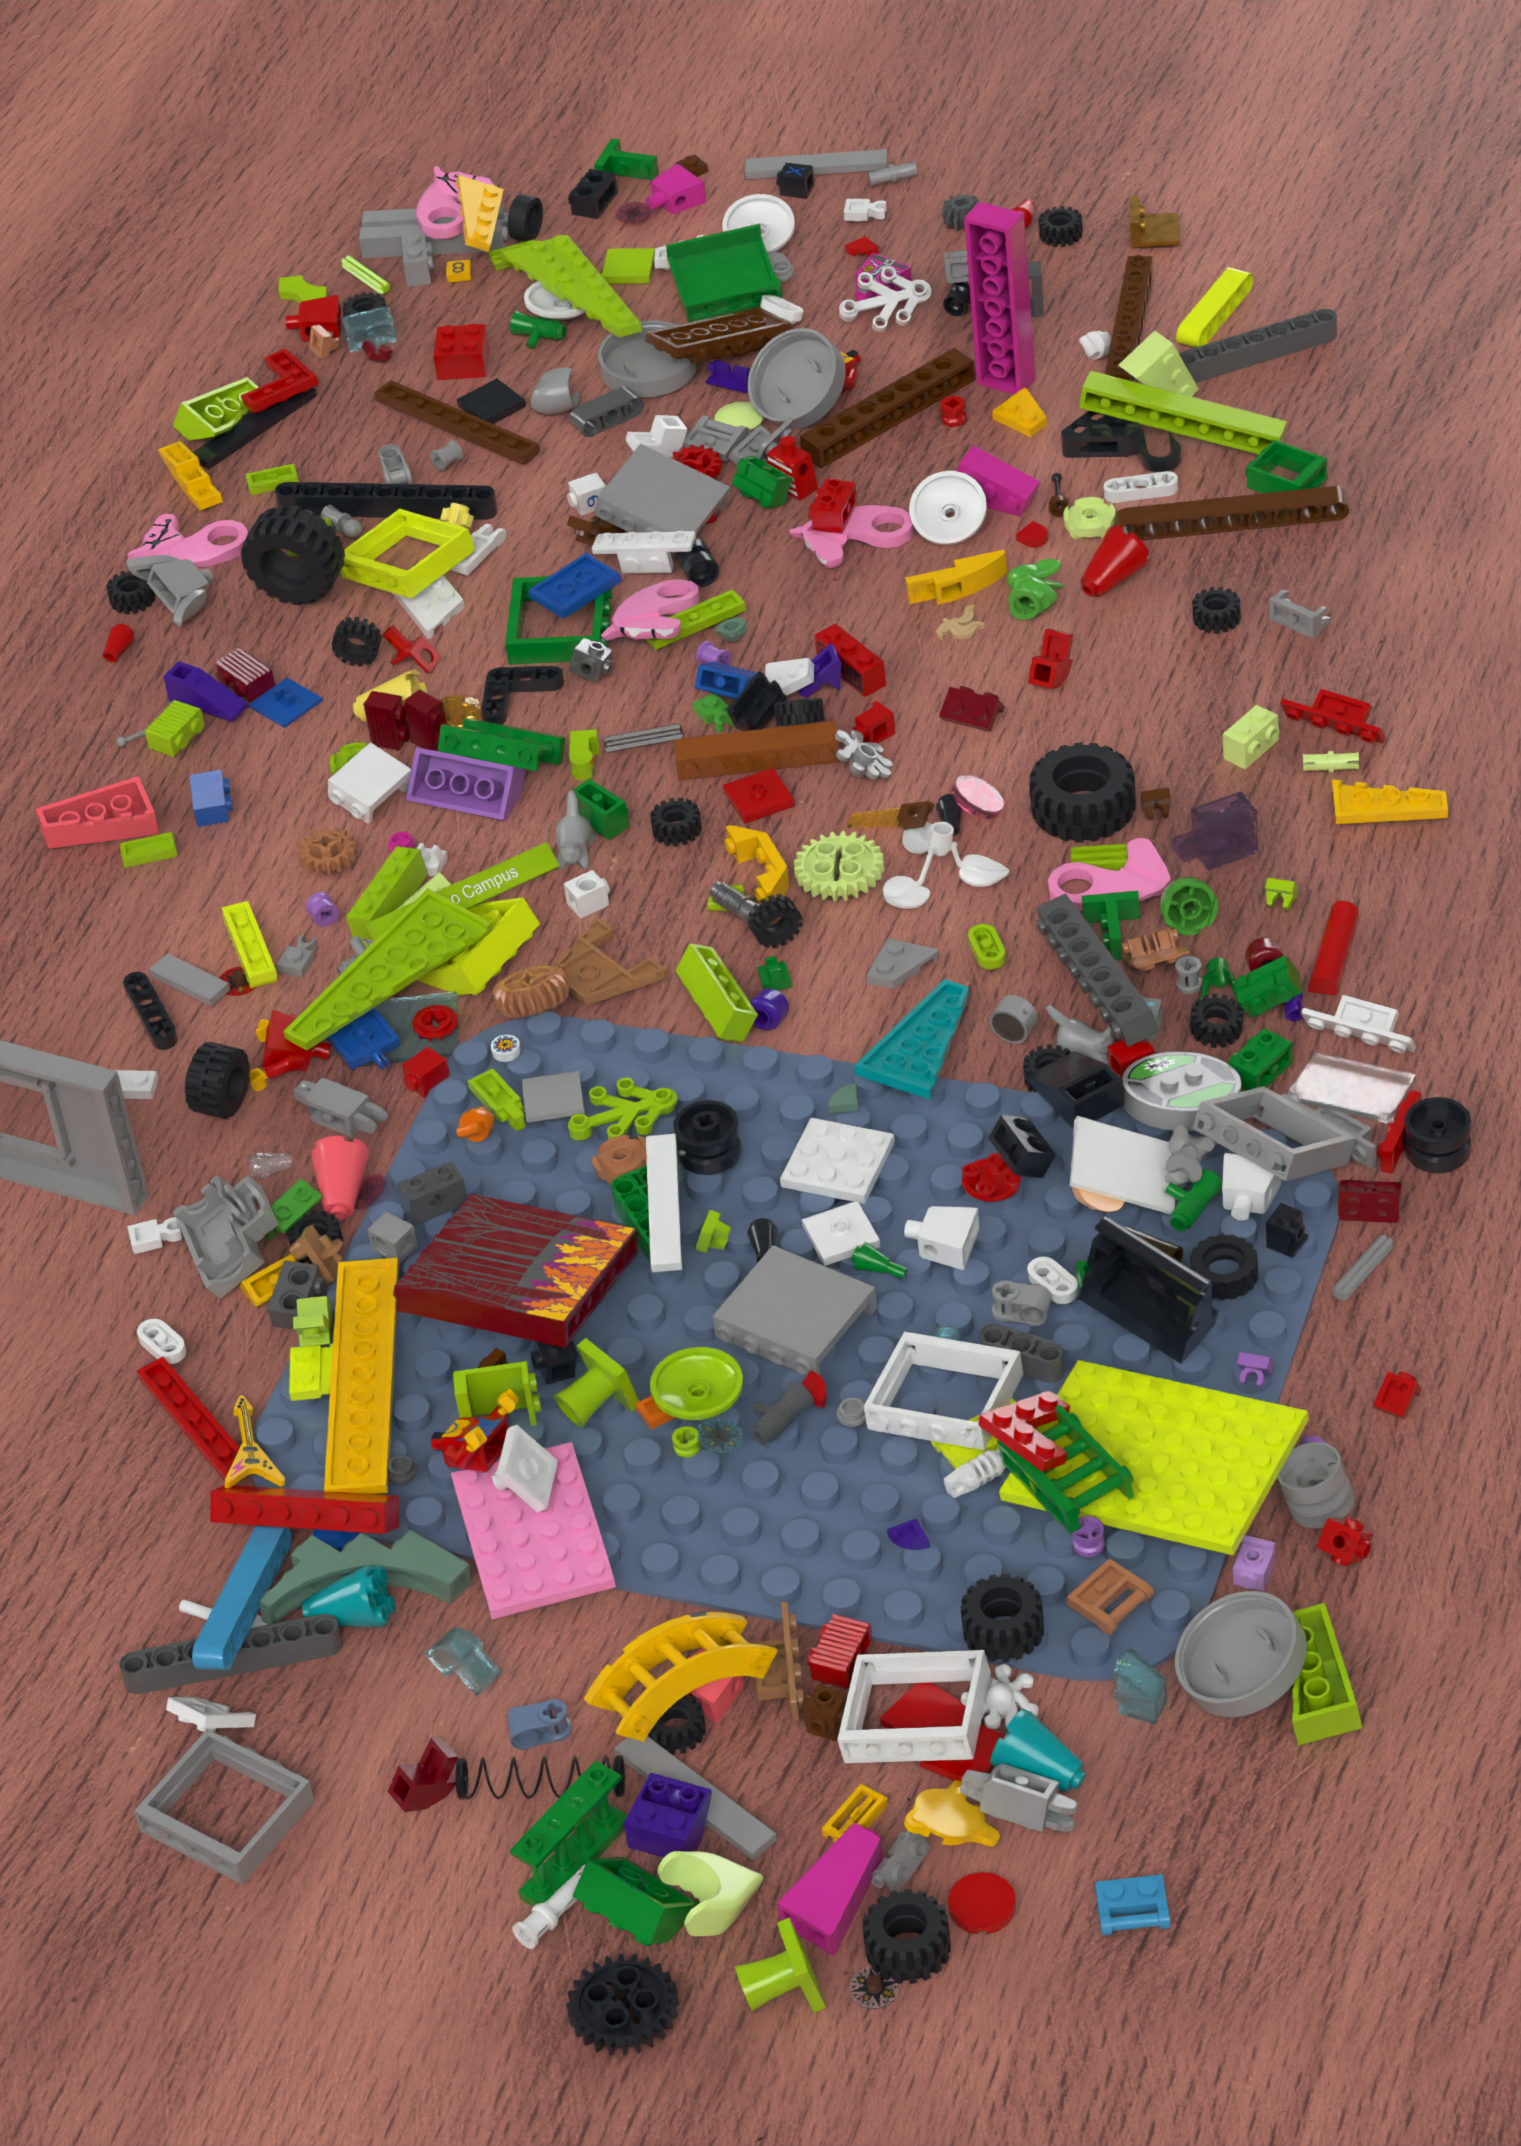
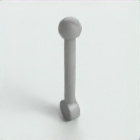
[116,730,145,747]

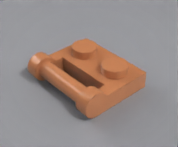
[1067,1558,1154,1636]

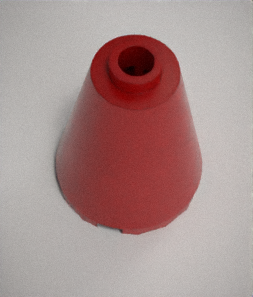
[1081,525,1150,597]

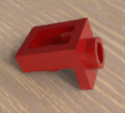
[1373,1371,1422,1419]

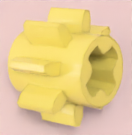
[440,503,474,528]

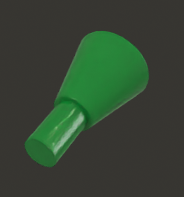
[851,1242,908,1279]

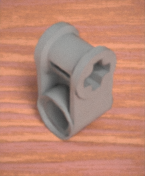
[378,444,412,484]
[992,1281,1052,1326]

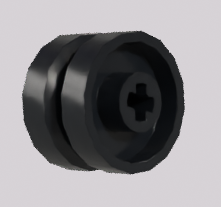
[1405,1097,1471,1173]
[673,1100,742,1175]

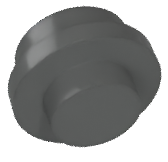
[387,1455,417,1484]

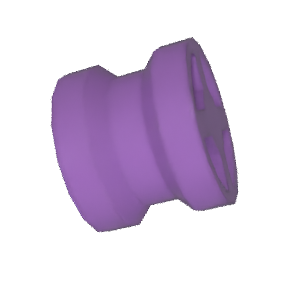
[305,892,339,927]
[1072,1516,1105,1557]

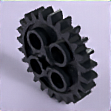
[566,1954,679,2056]

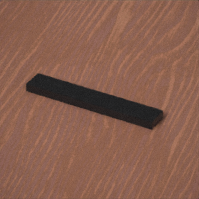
[192,387,317,469]

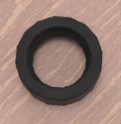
[507,194,543,241]

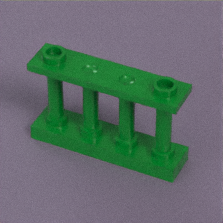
[438,718,565,771]
[997,1405,1134,1534]
[509,1760,628,1907]

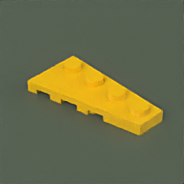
[456,175,504,252]
[1332,779,1448,824]

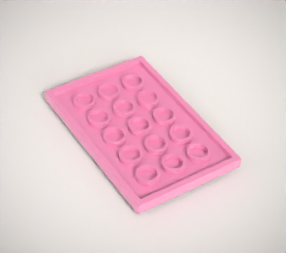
[451,1442,616,1619]

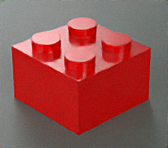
[433,324,489,380]

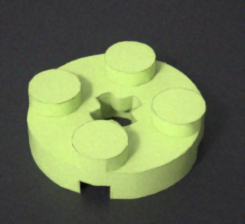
[1063,497,1116,539]

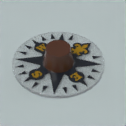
[849,1966,900,2009]

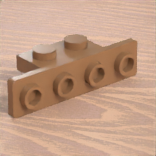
[753,1602,804,1722]

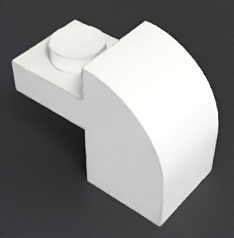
[625,415,687,457]

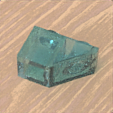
[1113,1648,1167,1724]

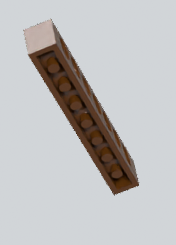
[1105,255,1154,382]
[800,348,975,469]

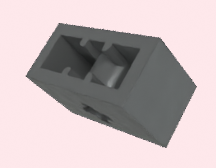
[397,1161,467,1226]

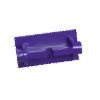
[705,360,751,393]

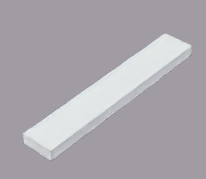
[646,1134,682,1273]

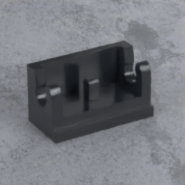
[727,671,787,731]

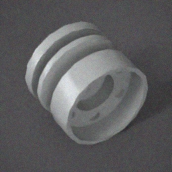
[1277,1442,1355,1528]

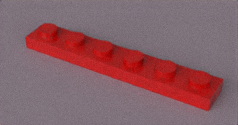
[137,1357,240,1481]

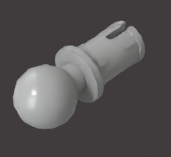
[321,505,363,539]

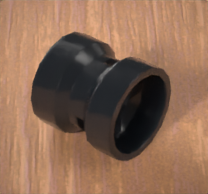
[943,282,971,316]

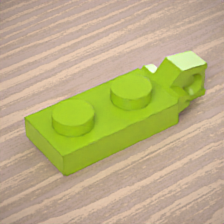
[467,1068,527,1132]

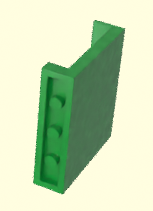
[666,223,782,323]

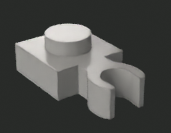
[276,934,318,977]

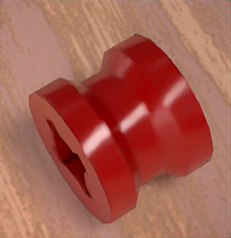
[940,396,967,427]

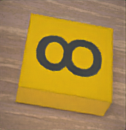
[446,259,471,283]

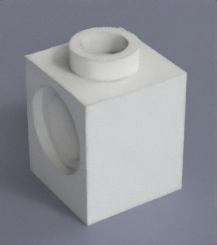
[564,870,610,919]

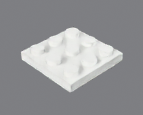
[780,1118,895,1204]

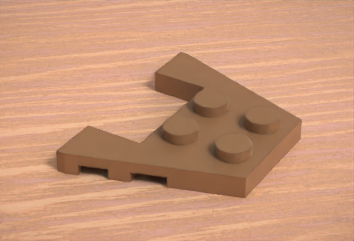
[554,917,668,1006]

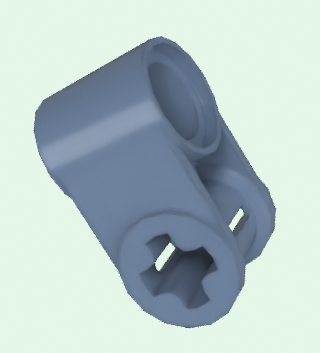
[507,1699,572,1750]

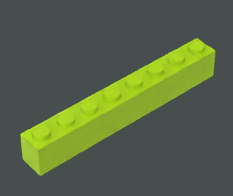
[1079,371,1287,454]

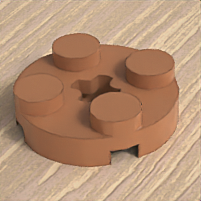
[592,1135,647,1186]

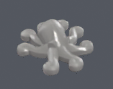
[835,730,893,779]

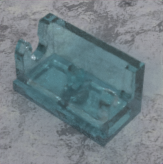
[341,306,397,352]

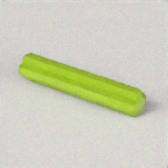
[341,255,391,295]

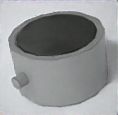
[989,995,1038,1044]

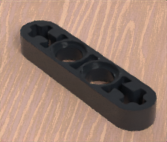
[123,972,178,1050]

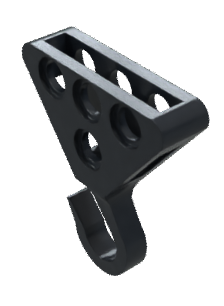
[1061,410,1182,472]

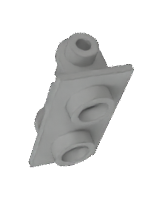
[871,1830,931,1893]

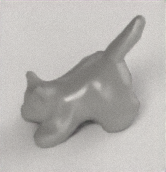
[555,790,596,870]
[1046,1005,1117,1065]
[1165,1124,1215,1188]

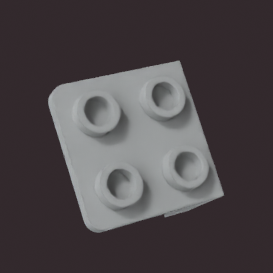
[728,418,794,465]

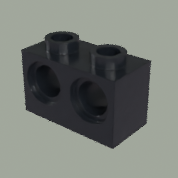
[568,169,618,219]
[988,1115,1056,1178]

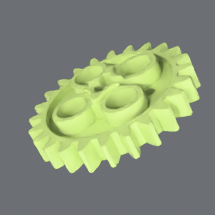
[794,831,884,901]

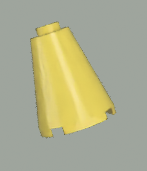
[353,669,427,722]

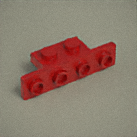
[1280,688,1386,743]

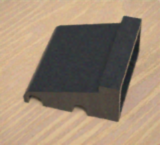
[1079,1216,1219,1364]

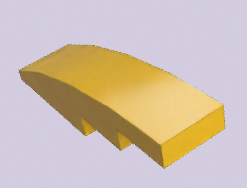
[158,441,223,511]

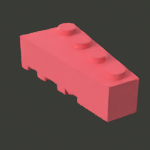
[35,776,159,849]

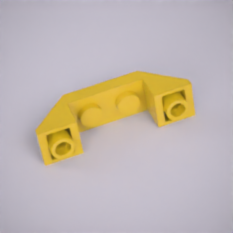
[724,825,790,905]

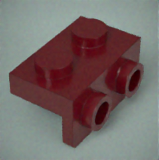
[939,686,1005,732]

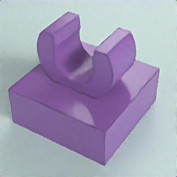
[1237,1352,1275,1388]

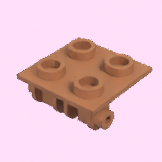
[1121,927,1190,971]

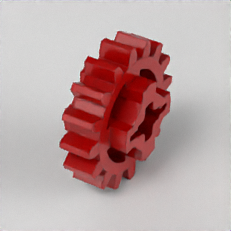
[670,445,722,480]

